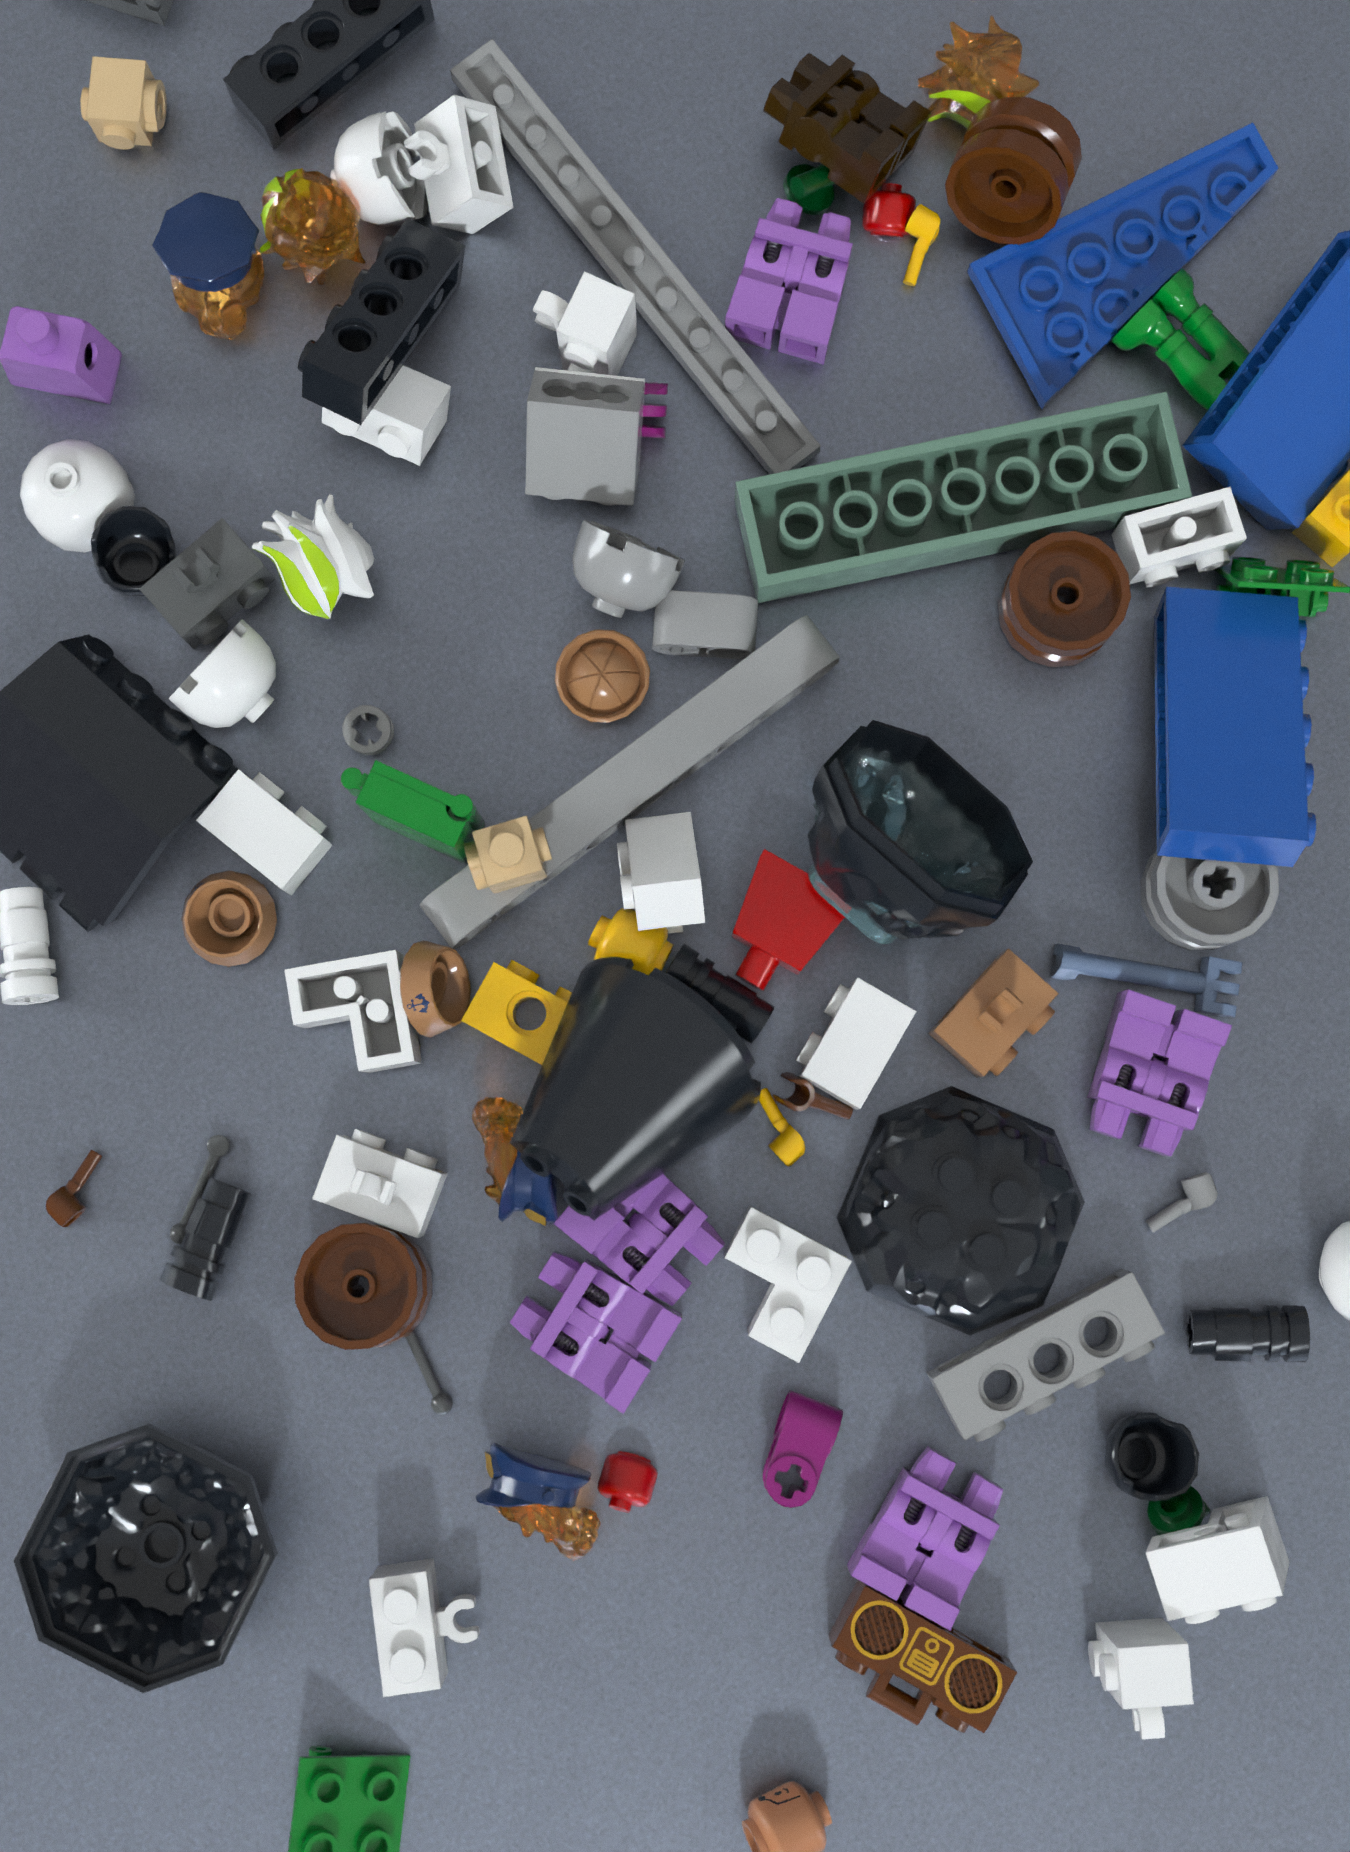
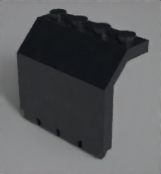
[0,634,238,932]

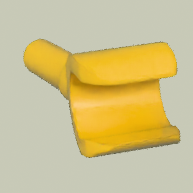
[903,204,940,286]
[759,1088,806,1167]

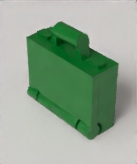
[341,760,485,865]

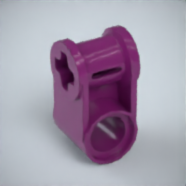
[762,1390,843,1508]

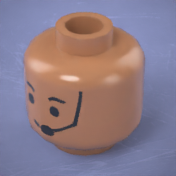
[742,1781,832,1852]

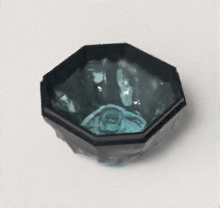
[808,720,1033,944]

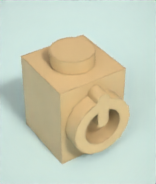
[80,56,167,150]
[464,815,552,894]

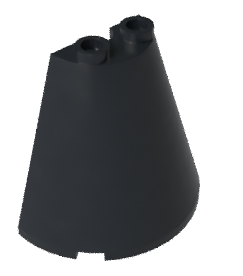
[510,957,761,1221]

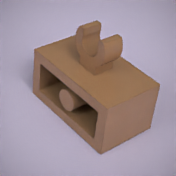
[928,948,1059,1078]

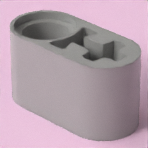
[652,590,758,659]

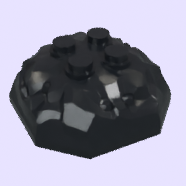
[836,1086,1085,1336]
[14,1424,278,1693]

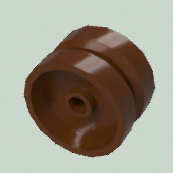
[945,97,1082,245]
[998,531,1131,667]
[294,1223,433,1350]

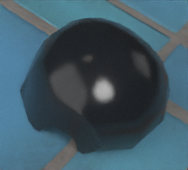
[91,506,176,596]
[1105,1412,1199,1501]

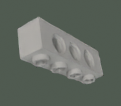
[926,1269,1165,1442]

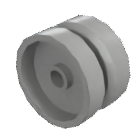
[1140,851,1279,950]

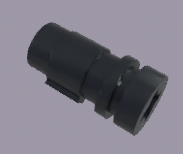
[665,944,774,1044]
[160,1177,251,1301]
[1186,1305,1310,1362]

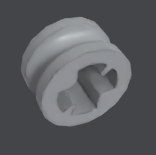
[342,705,394,755]

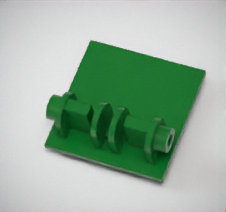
[1215,557,1350,617]
[288,1746,411,1852]

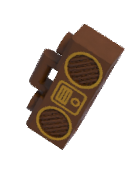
[828,1580,1017,1733]

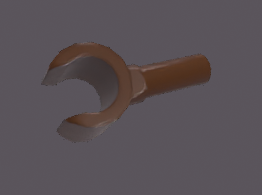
[773,1072,853,1120]
[46,1149,103,1228]

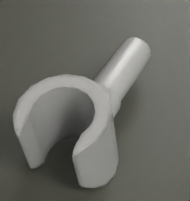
[1146,1172,1218,1233]

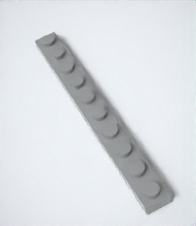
[450,39,821,474]

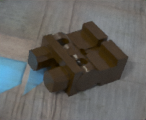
[763,53,932,204]

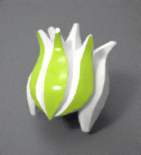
[252,494,374,619]

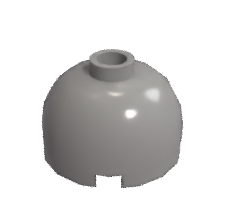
[572,520,685,618]

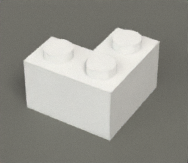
[284,950,422,1073]
[723,1205,852,1363]
[1145,1496,1289,1624]

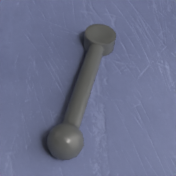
[170,1135,231,1245]
[406,1330,453,1415]

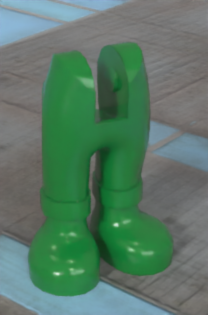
[1111,268,1250,411]

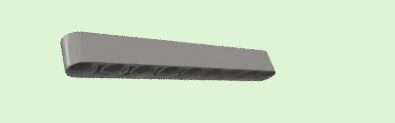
[419,615,841,949]

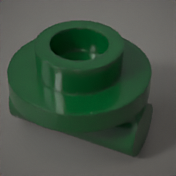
[783,164,835,215]
[1147,1486,1211,1535]

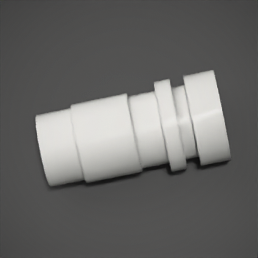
[0,887,59,1005]

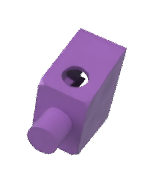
[0,306,122,404]

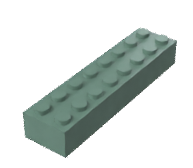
[734,391,1192,603]

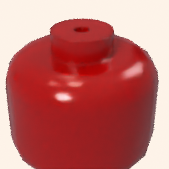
[862,183,916,238]
[597,1451,658,1513]

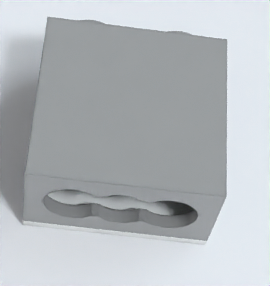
[525,367,645,506]

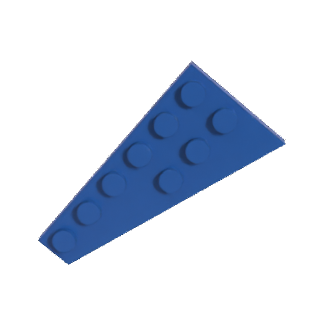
[967,123,1278,409]

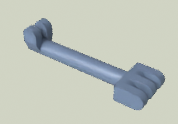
[1050,944,1243,1018]

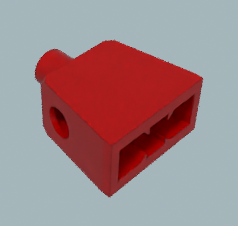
[732,849,852,991]

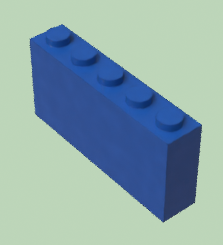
[1182,230,1350,530]
[1154,586,1316,867]

